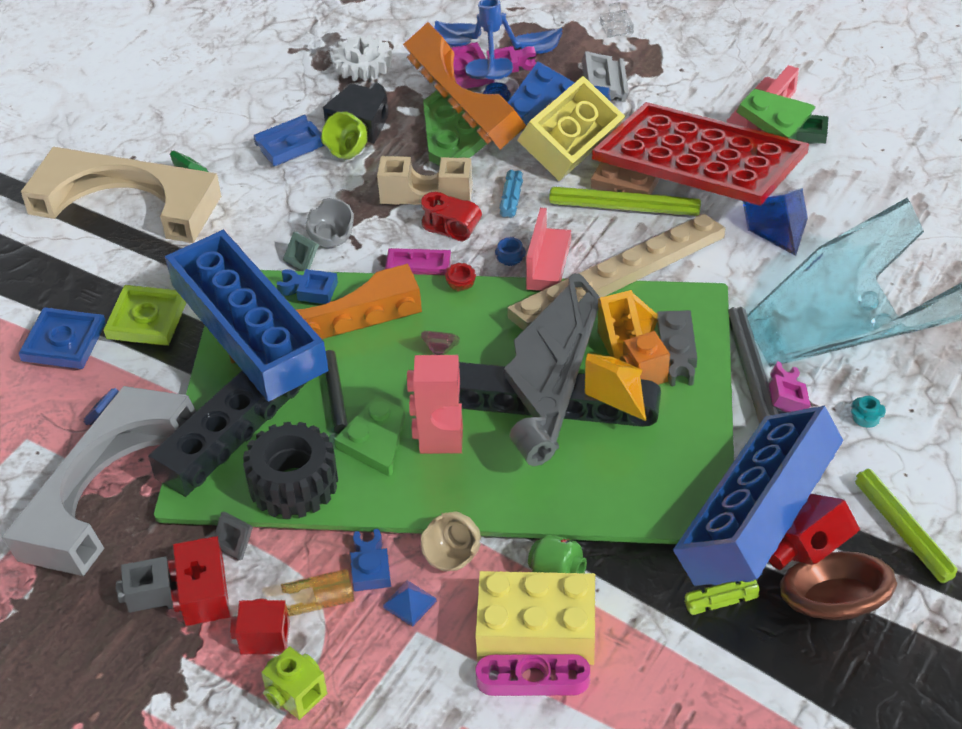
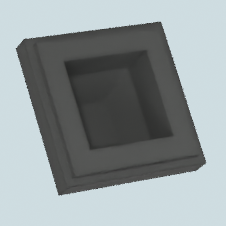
[214,512,253,561]

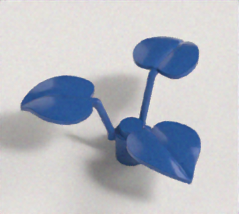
[435,0,562,80]

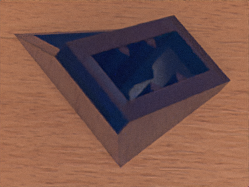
[743,188,808,256]

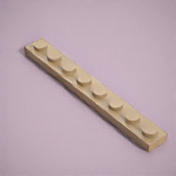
[507,214,725,330]

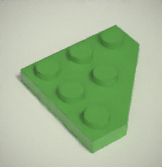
[423,90,487,166]

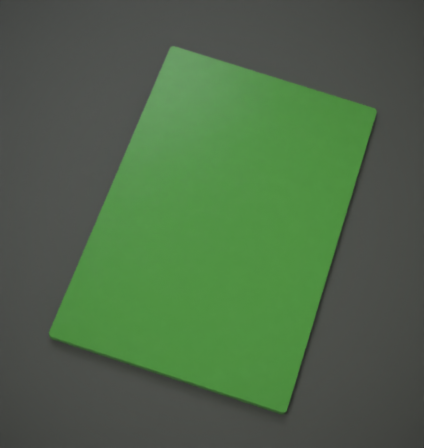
[154,270,734,544]

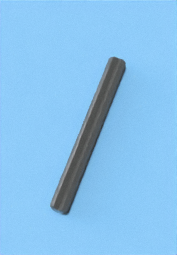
[728,306,778,424]

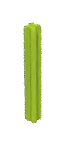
[855,468,958,583]

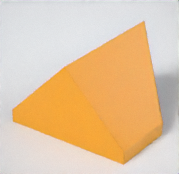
[597,290,657,360]
[585,353,646,421]

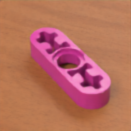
[476,654,590,696]

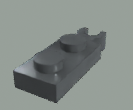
[657,310,697,386]

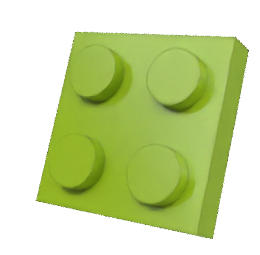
[104,285,186,346]

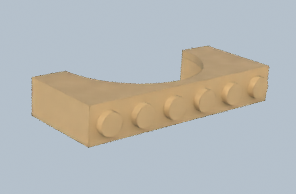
[21,146,221,243]

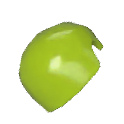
[321,112,367,160]

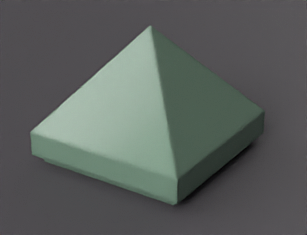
[283,232,319,271]

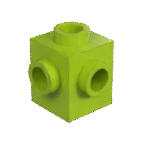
[261,646,328,720]

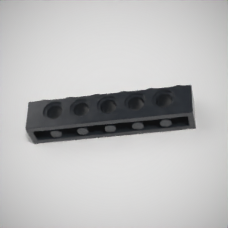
[148,371,307,497]

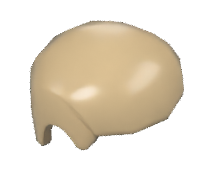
[421,511,481,572]

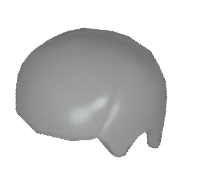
[306,198,354,247]

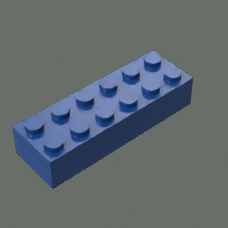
[165,229,329,402]
[673,405,844,586]

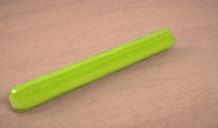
[549,187,701,216]

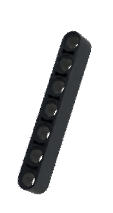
[459,362,661,427]

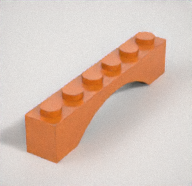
[403,22,527,150]
[229,264,422,363]

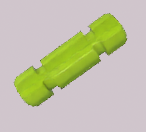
[685,580,760,615]

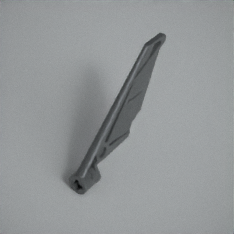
[504,273,600,466]

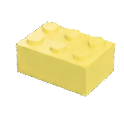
[517,76,625,182]
[476,571,595,665]

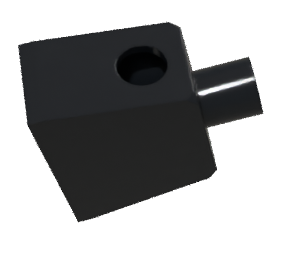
[323,82,389,144]

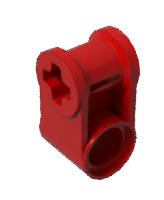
[421,192,482,241]

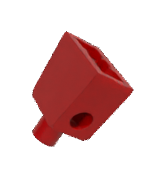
[768,494,861,570]

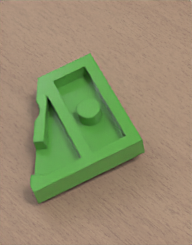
[736,88,816,139]
[334,395,405,477]

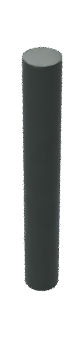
[325,350,347,434]

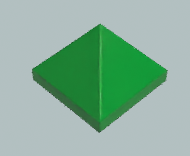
[170,150,209,172]

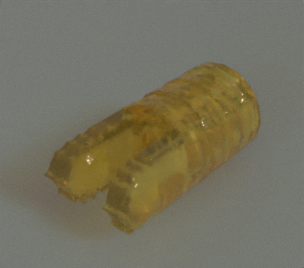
[281,568,355,617]

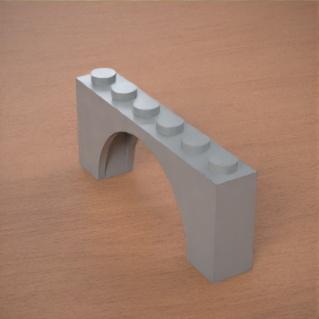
[2,386,196,576]

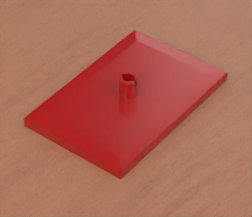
[592,102,809,206]

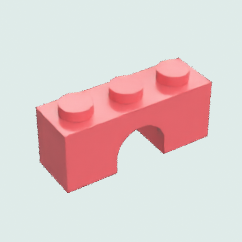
[407,355,463,454]

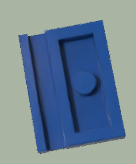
[253,114,325,166]

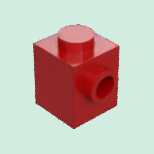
[230,598,290,655]

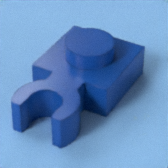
[277,269,338,304]
[350,529,391,592]

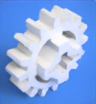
[332,35,393,81]

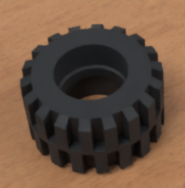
[243,422,338,519]

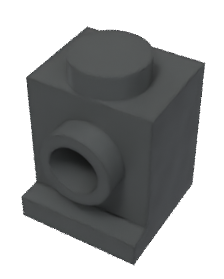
[116,556,174,613]

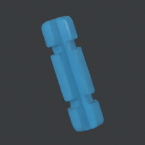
[499,170,523,218]

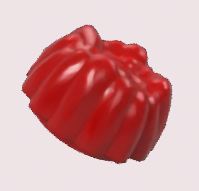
[445,263,476,292]

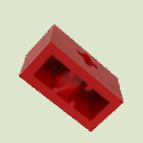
[168,536,231,626]

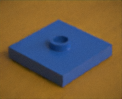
[18,307,106,369]

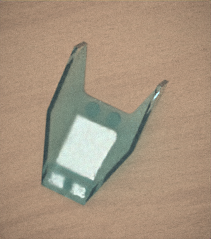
[747,197,962,367]

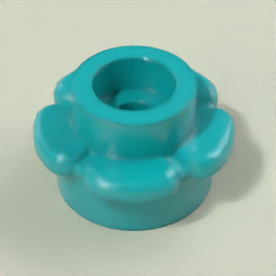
[851,396,886,428]

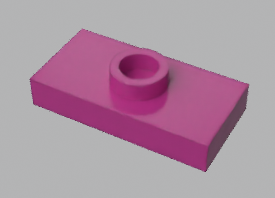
[385,248,451,275]

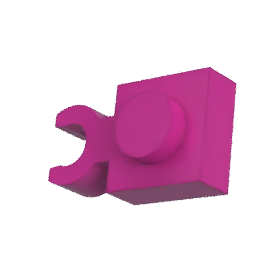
[769,361,811,412]

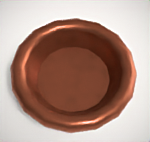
[780,551,897,620]

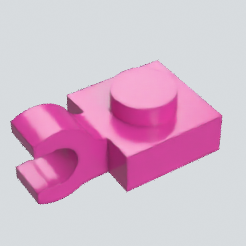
[486,46,536,73]

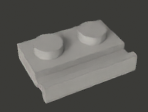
[582,51,629,102]

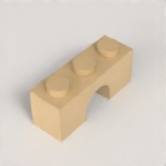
[377,156,473,205]

